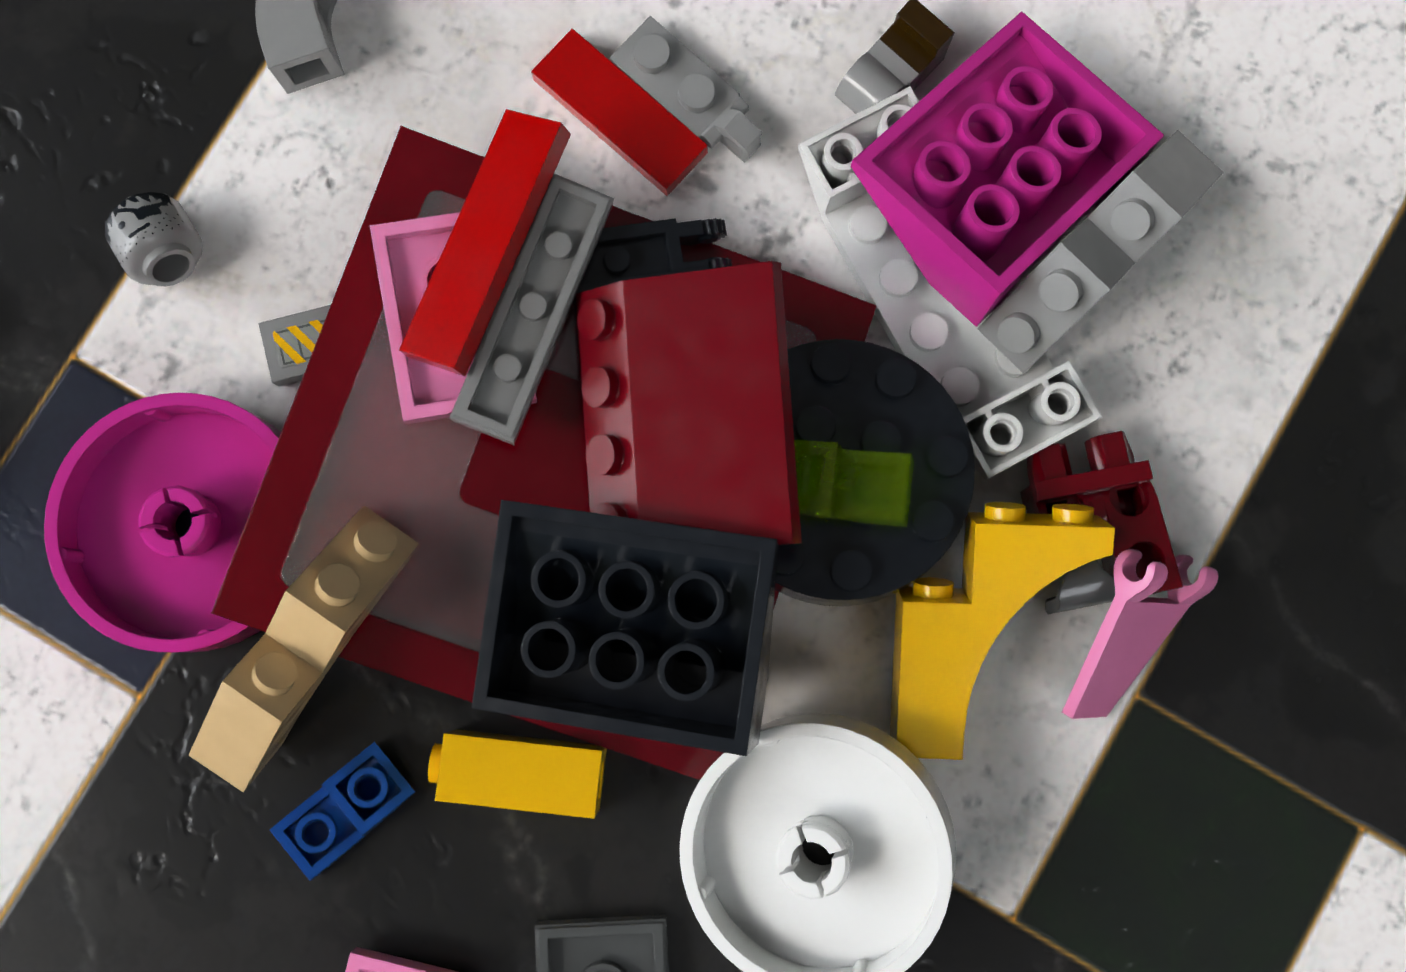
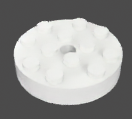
[680,713,956,972]

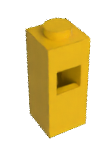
[428,729,607,819]

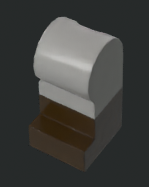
[835,0,955,114]

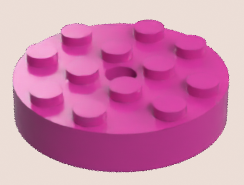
[44,393,281,653]

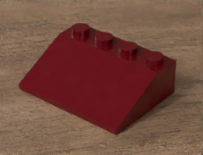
[576,261,802,545]

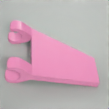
[1062,549,1219,719]

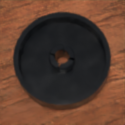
[775,339,975,606]

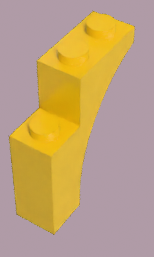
[890,502,1115,760]

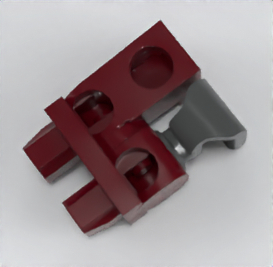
[1020,431,1183,614]

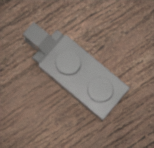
[609,16,762,162]

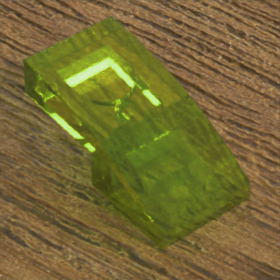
[794,440,914,527]

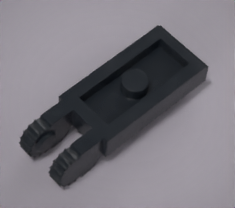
[573,218,732,303]

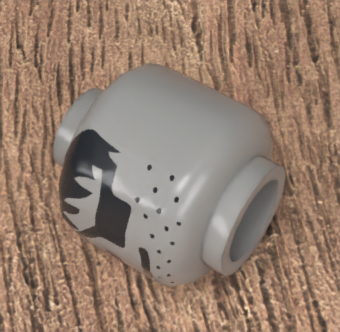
[105,192,203,287]

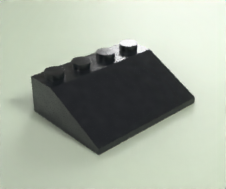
[472,500,779,756]

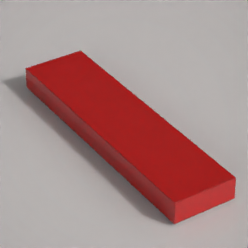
[399,109,571,377]

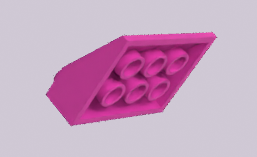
[850,11,1164,327]

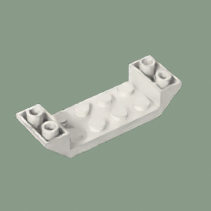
[798,86,1102,480]

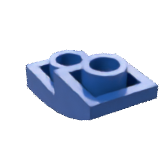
[269,741,415,881]

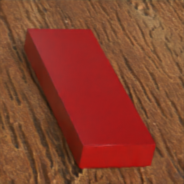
[531,28,708,196]

